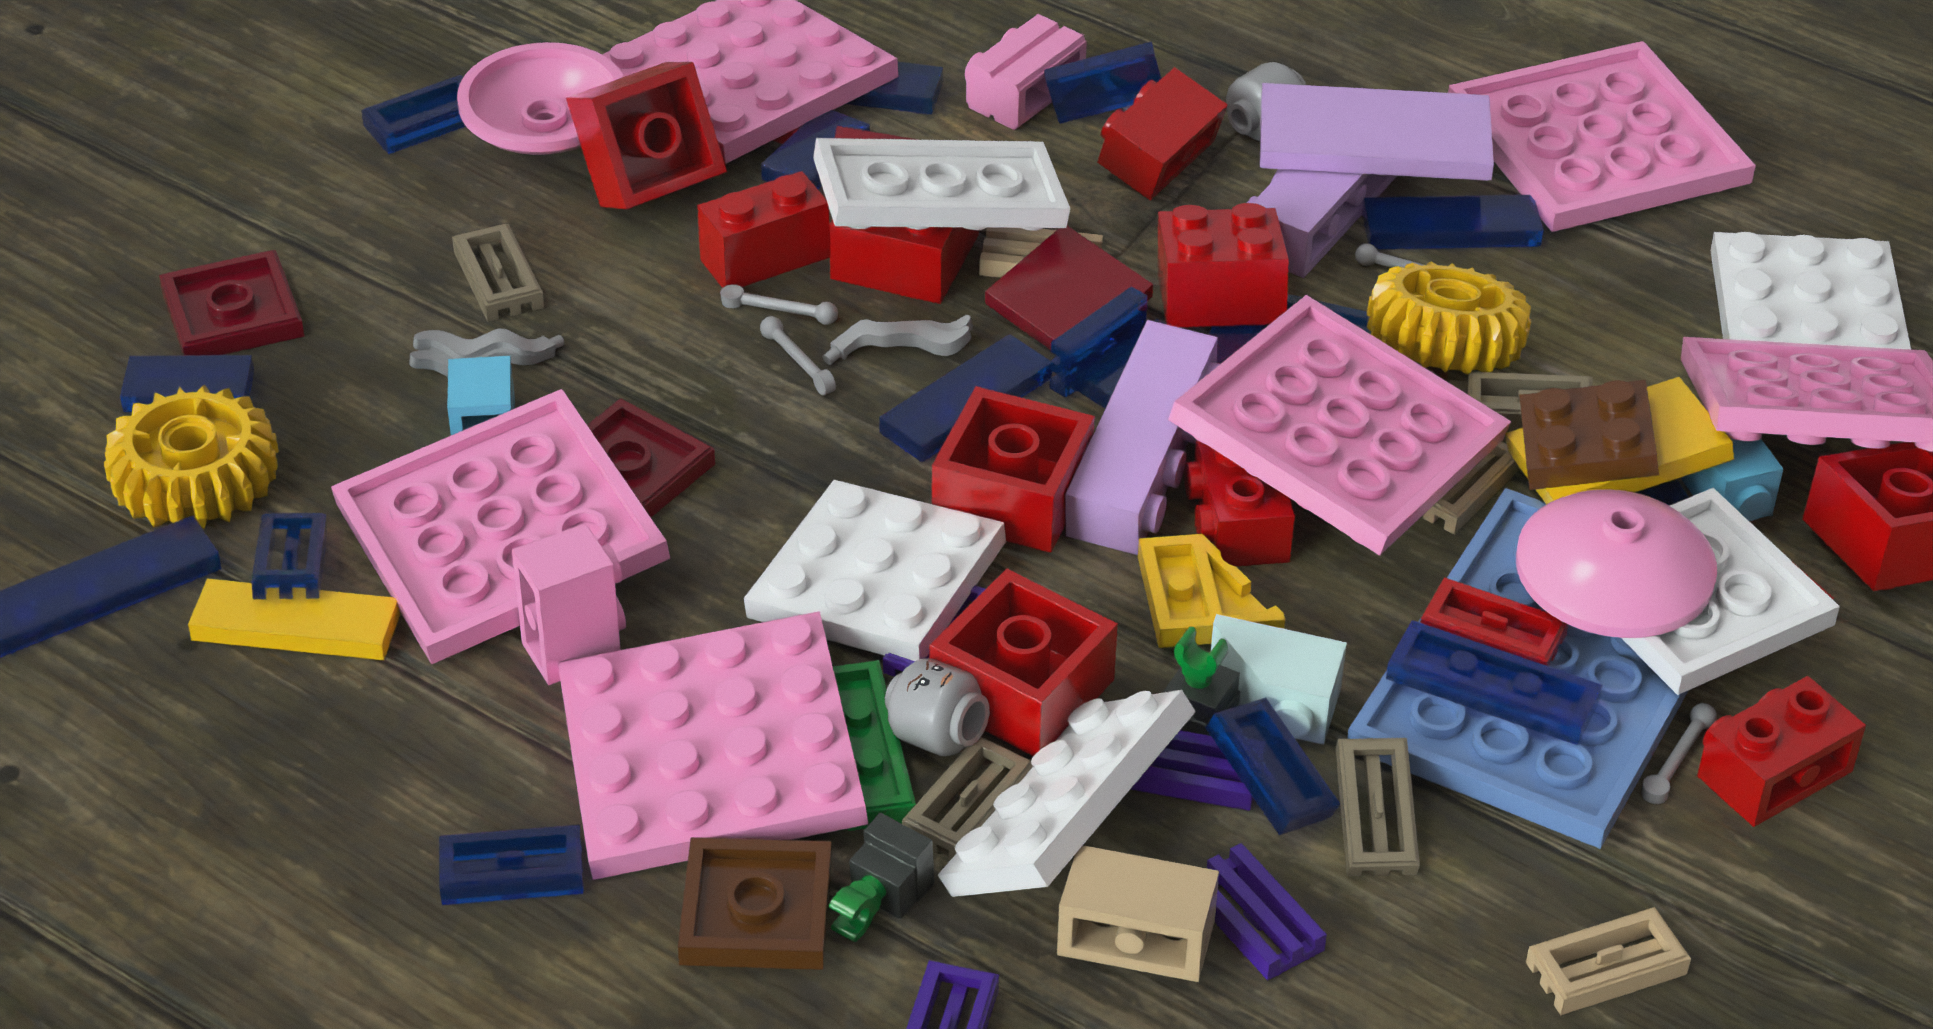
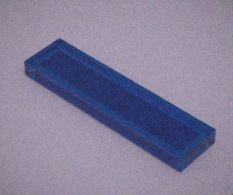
[0,515,222,658]

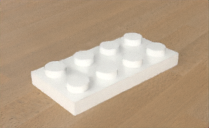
[813,138,1070,231]
[938,690,1195,897]

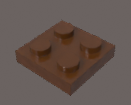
[1519,380,1659,490]
[678,837,832,970]

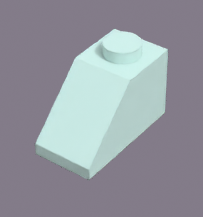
[1211,614,1347,745]

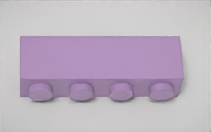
[1247,169,1397,278]
[1065,320,1220,555]

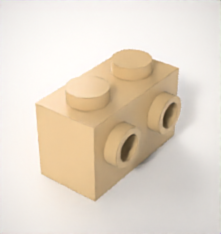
[1057,846,1219,982]

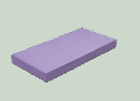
[1260,83,1494,181]

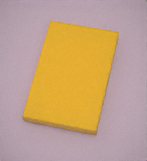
[1505,377,1734,505]

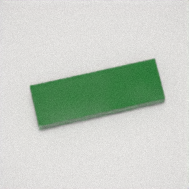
[833,660,916,831]

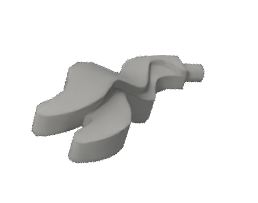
[823,315,973,365]
[409,329,564,377]

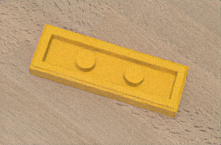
[188,579,400,660]

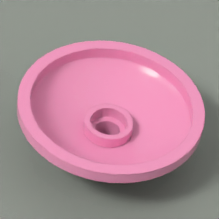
[457,42,624,155]
[1516,489,1717,638]

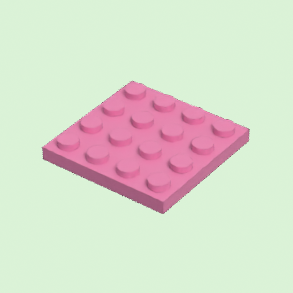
[602,0,899,164]
[1448,41,1756,232]
[1168,295,1511,556]
[1681,337,1933,451]
[331,389,670,664]
[558,611,868,880]

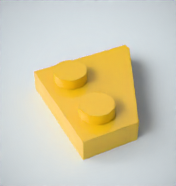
[1138,534,1285,648]

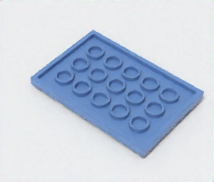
[1347,488,1689,849]

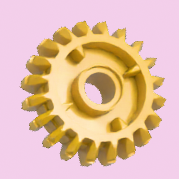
[1366,261,1531,374]
[104,385,279,531]

